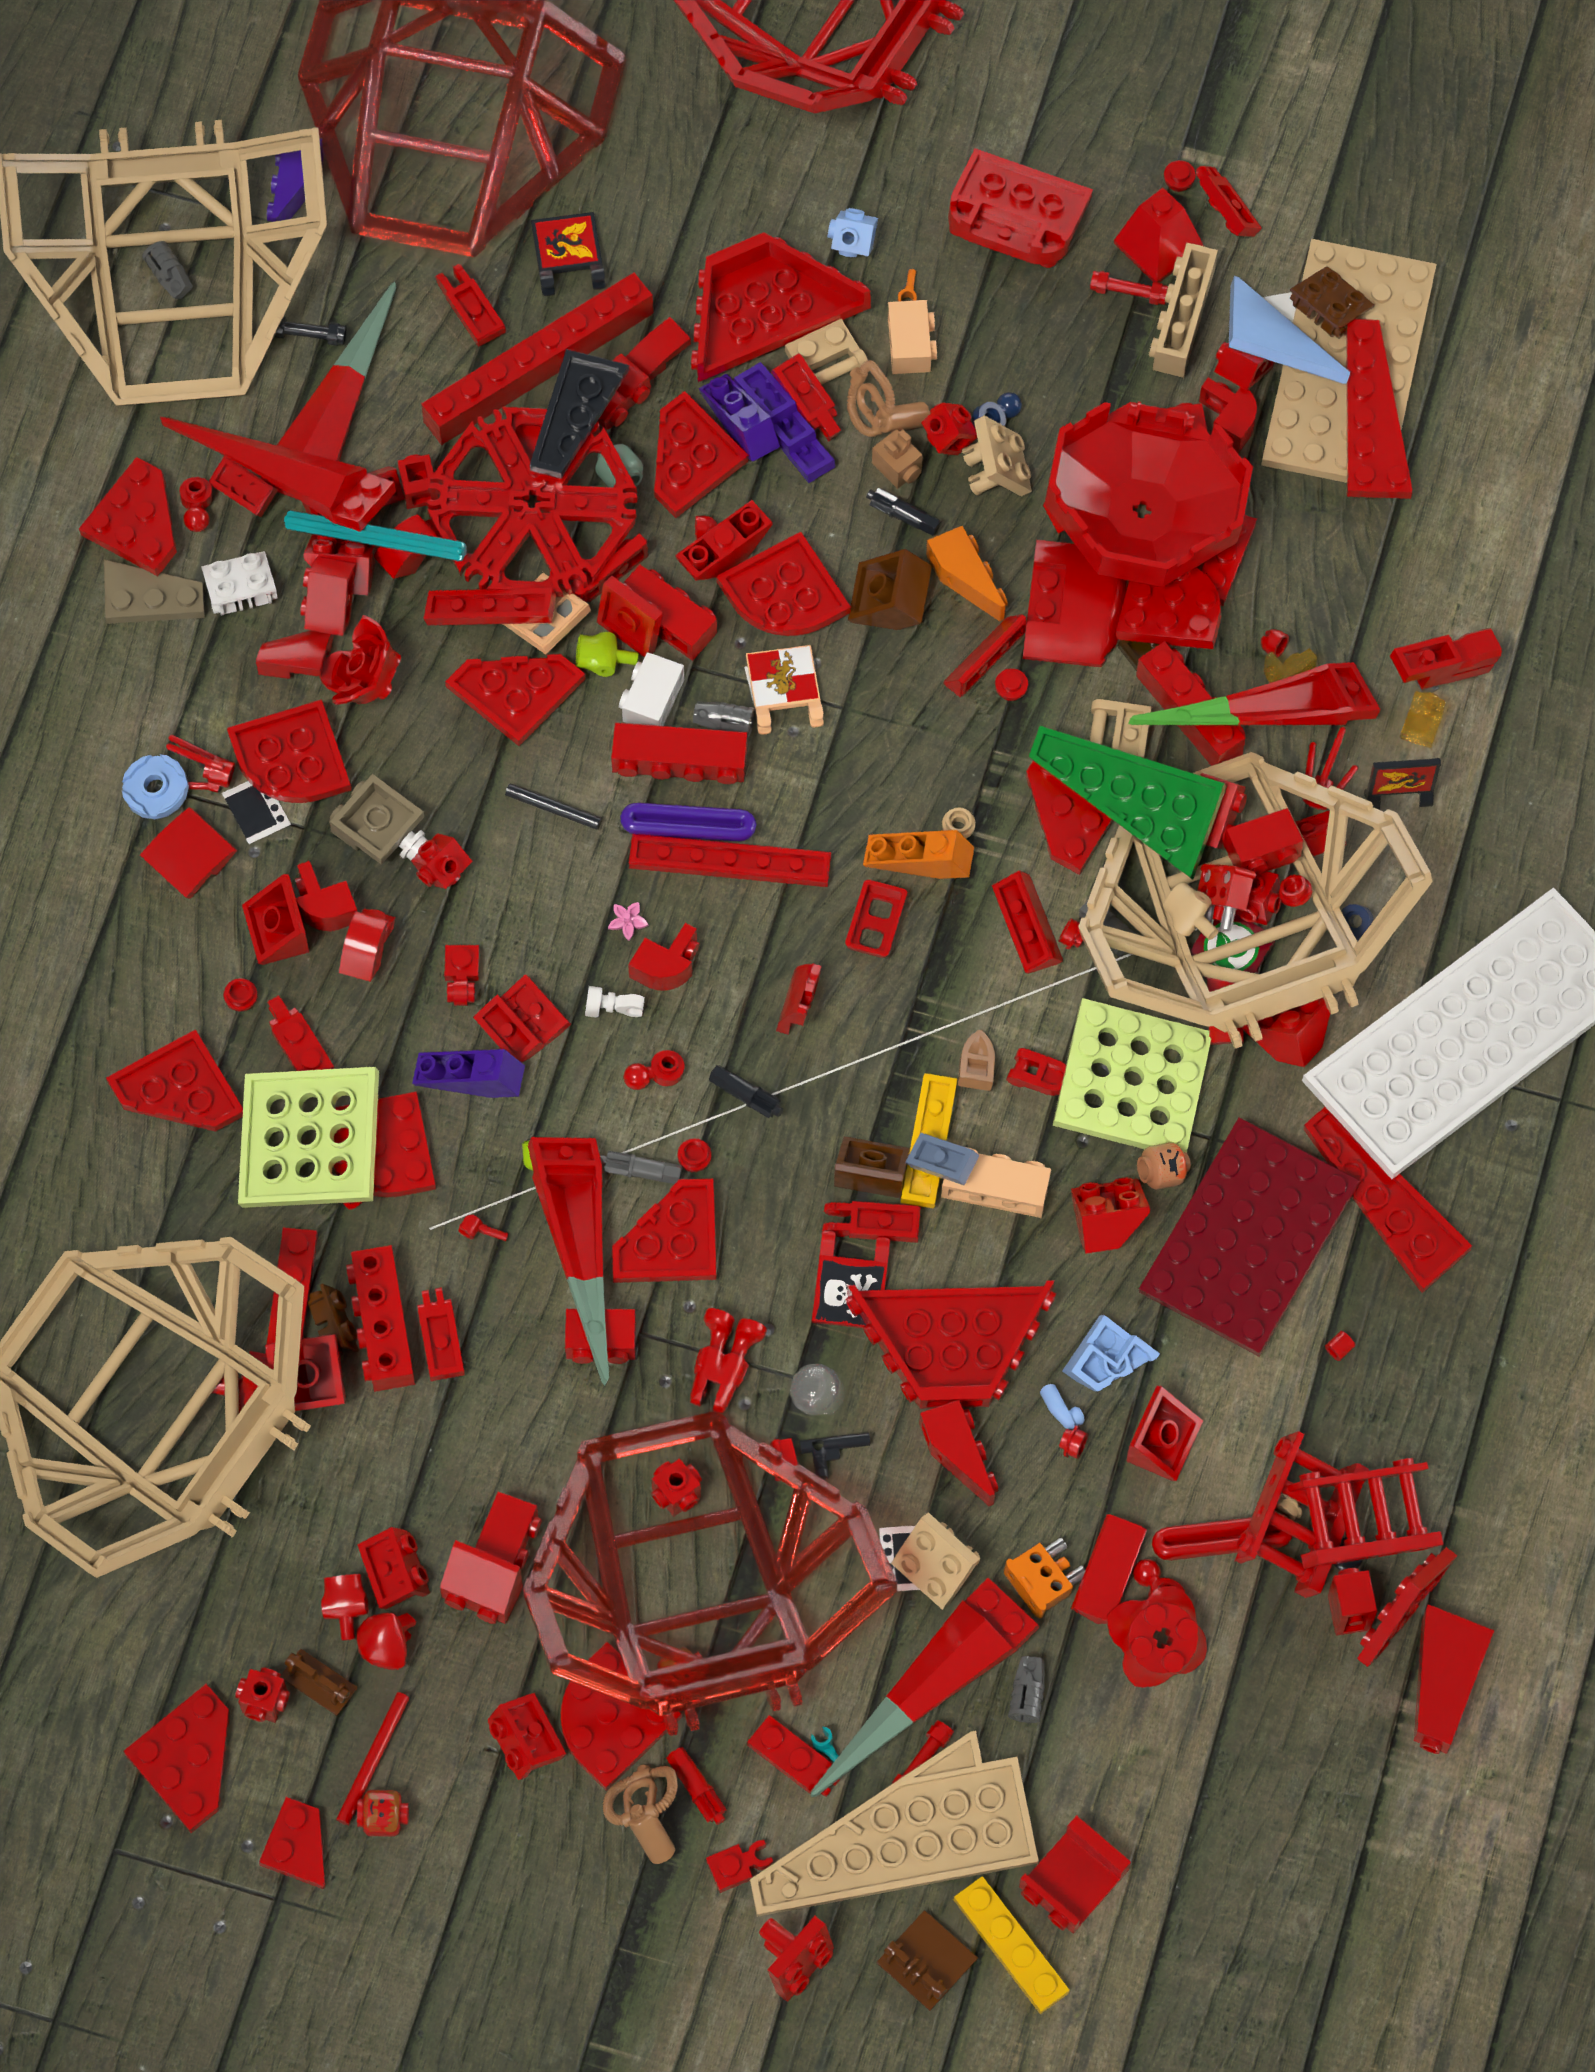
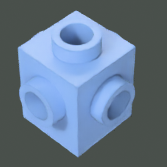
[828,208,878,257]

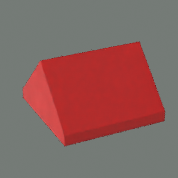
[242,874,309,965]
[1126,1386,1203,1481]

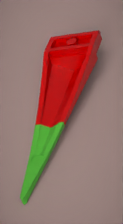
[1128,662,1381,725]

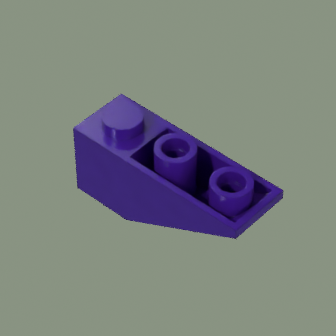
[267,138,324,222]
[699,374,780,462]
[412,1049,525,1098]

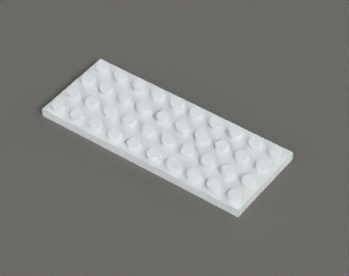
[1302,887,1595,1179]

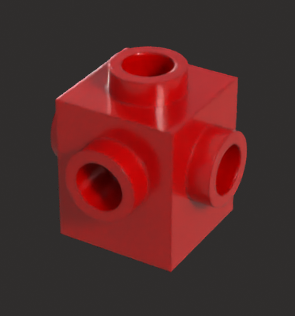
[921,402,977,455]
[411,833,473,889]
[1235,871,1282,925]
[651,1458,702,1517]
[235,1668,290,1723]

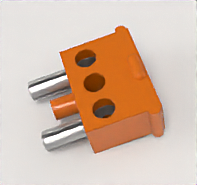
[1004,1538,1085,1619]

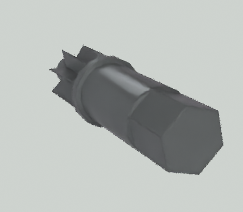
[600,1151,682,1184]

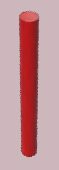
[336,1692,410,1826]

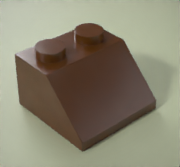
[848,549,932,630]

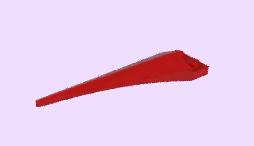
[160,417,396,532]

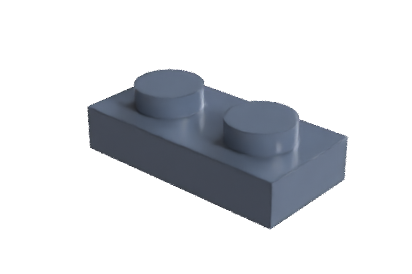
[905,1132,979,1185]

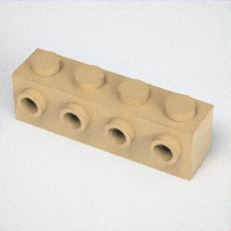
[1149,243,1218,378]

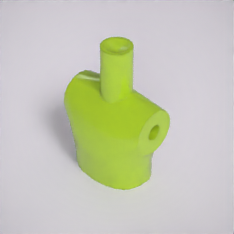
[575,632,638,677]

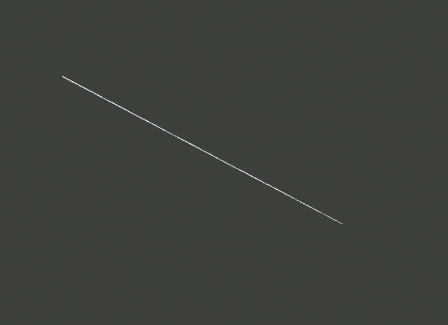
[429,928,1197,1230]

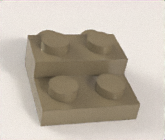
[329,774,424,865]

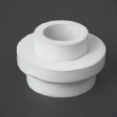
[399,830,428,860]

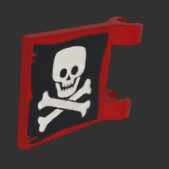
[812,1231,890,1328]

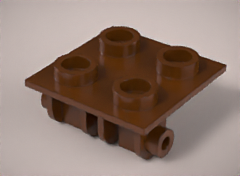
[1290,266,1375,339]
[876,1910,978,2011]

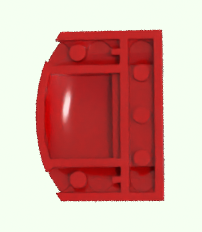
[1023,540,1127,668]

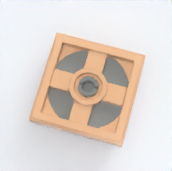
[503,573,591,654]

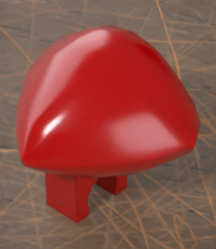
[357,1613,417,1670]

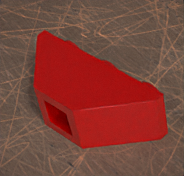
[675,500,773,581]

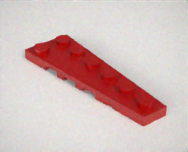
[1346,319,1412,499]
[1303,1107,1472,1293]

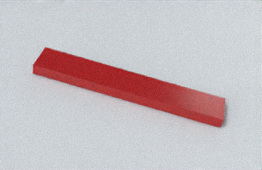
[629,834,831,887]

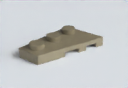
[104,560,205,624]

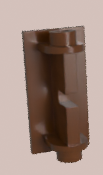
[308,1283,359,1356]
[280,1648,358,1716]

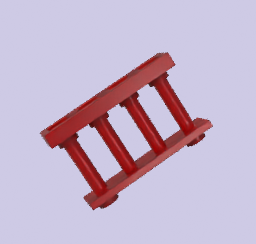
[1235,1431,1369,1598]
[1288,1458,1444,1569]

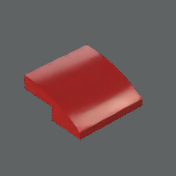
[140,807,238,899]
[473,974,571,1063]

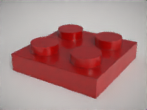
[596,576,663,657]

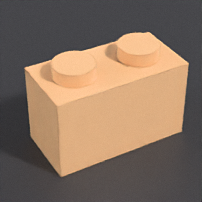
[888,300,937,374]

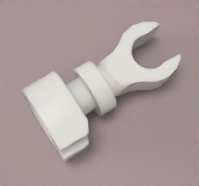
[585,986,645,1018]

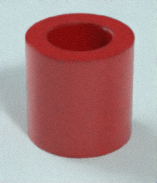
[1325,1331,1355,1361]

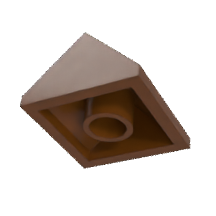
[834,1136,910,1198]

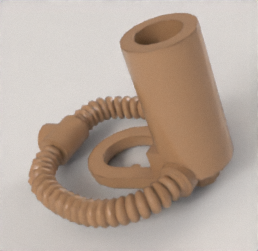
[847,360,930,437]
[603,1765,678,1864]

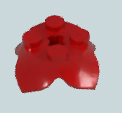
[320,615,401,705]
[1107,1586,1207,1687]

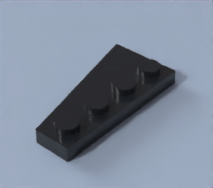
[529,349,629,479]

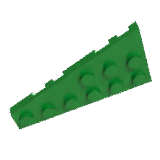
[1029,726,1227,880]

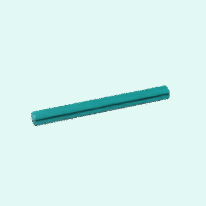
[284,510,467,561]

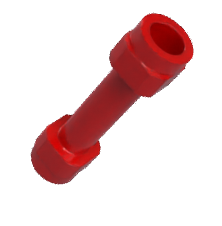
[1090,271,1168,305]
[891,1720,954,1785]

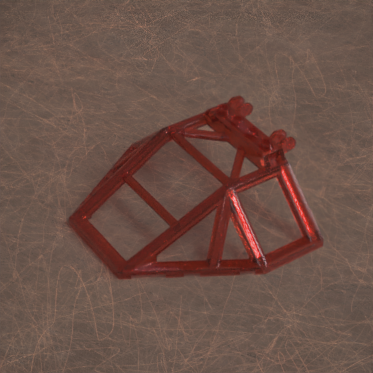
[298,0,626,257]
[523,1411,897,1736]

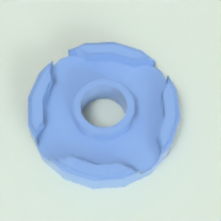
[122,755,189,819]

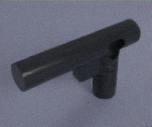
[800,1432,870,1480]

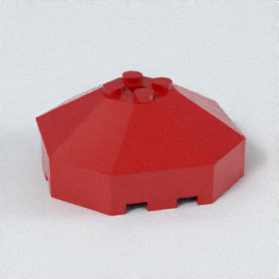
[1044,401,1253,587]

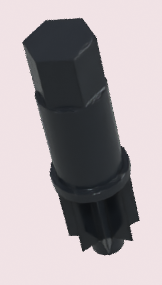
[866,487,942,536]
[709,1065,783,1118]

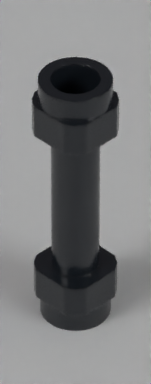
[274,316,347,346]

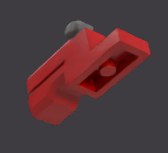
[1390,628,1502,694]

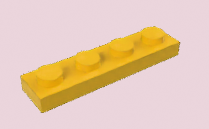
[901,1073,957,1209]
[953,1876,1070,2014]

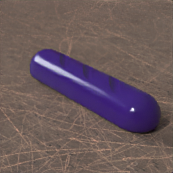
[620,803,756,841]

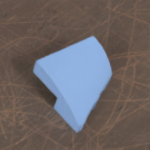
[1062,1315,1160,1392]

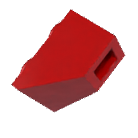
[304,534,377,595]
[1241,998,1330,1068]
[1071,1177,1150,1254]

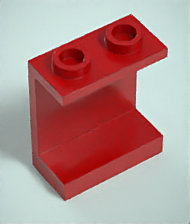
[1019,1815,1131,1934]

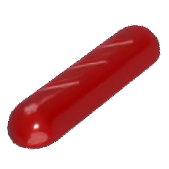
[1152,1517,1293,1561]

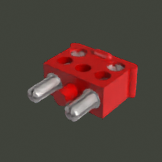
[1198,864,1256,931]

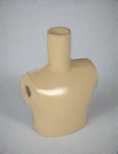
[1163,882,1218,940]

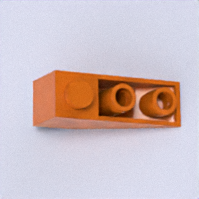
[926,526,1008,621]
[863,830,974,879]

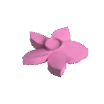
[608,902,648,941]

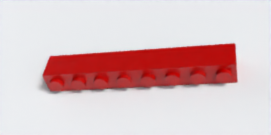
[421,272,653,445]

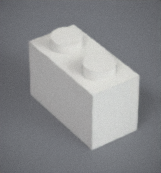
[619,652,684,726]

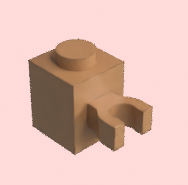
[872,429,922,489]

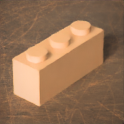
[941,1147,1051,1218]

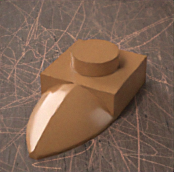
[957,1030,995,1091]

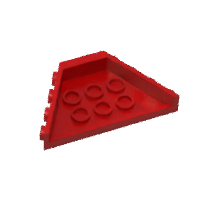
[691,232,871,382]
[845,1280,1057,1409]

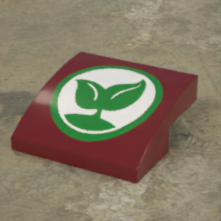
[1190,914,1276,979]

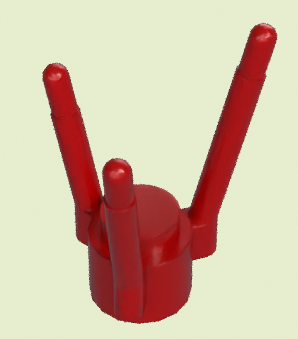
[1302,727,1358,810]
[166,735,235,793]

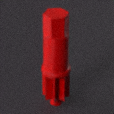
[666,1747,727,1825]

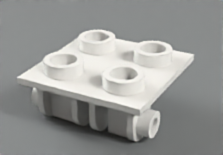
[201,551,278,616]

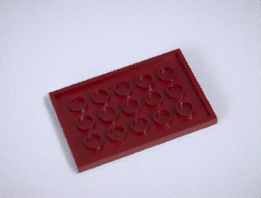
[1139,1118,1359,1357]

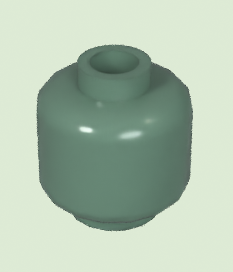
[595,444,643,487]

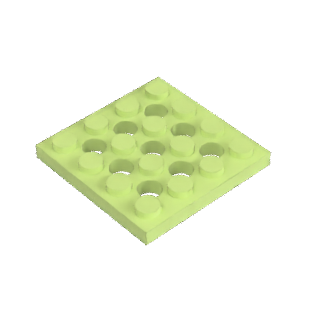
[1052,998,1211,1153]
[238,1067,379,1208]

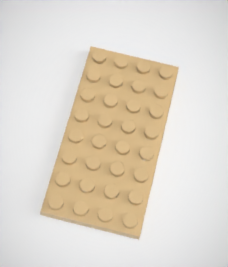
[1261,239,1437,483]

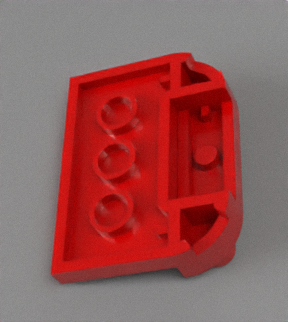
[948,148,1093,268]

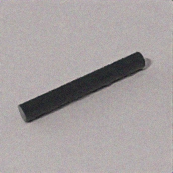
[505,783,602,830]

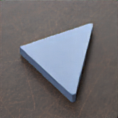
[1229,276,1350,384]

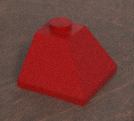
[1114,188,1204,283]

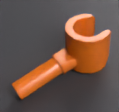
[898,269,917,301]

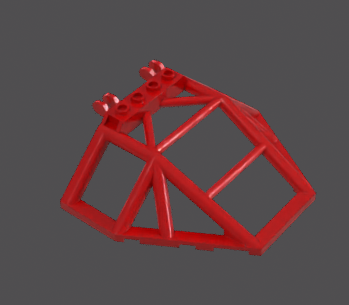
[673,0,964,114]

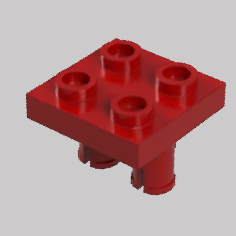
[759,1916,834,2002]

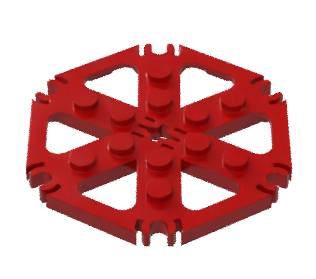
[427,407,638,597]

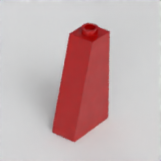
[1414,1604,1494,1754]

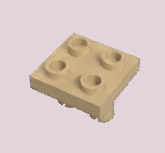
[962,415,1032,496]
[891,1513,980,1610]

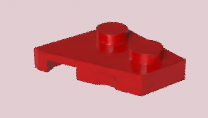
[259,1797,326,1889]

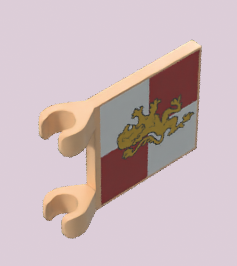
[746,645,824,735]

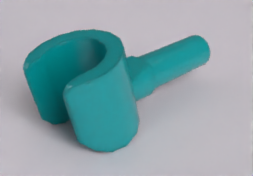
[811,1726,839,1763]

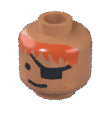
[1137,1142,1191,1190]

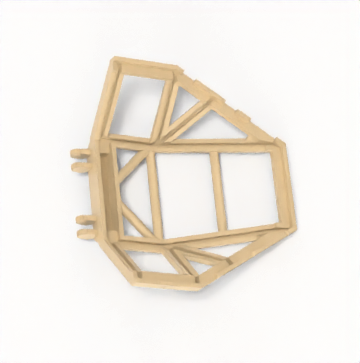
[0,120,327,406]
[1079,752,1433,1049]
[0,1237,311,1578]

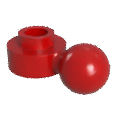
[179,477,213,532]
[623,1050,685,1090]
[1133,1559,1185,1598]

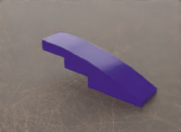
[734,362,835,483]

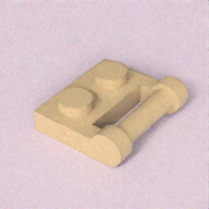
[785,319,868,385]
[1090,699,1152,758]

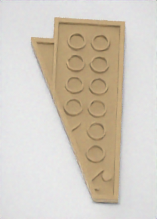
[750,1731,1039,1917]

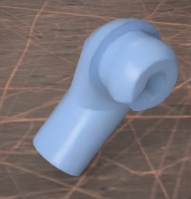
[1040,1384,1085,1430]

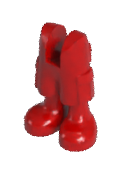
[690,1308,767,1413]

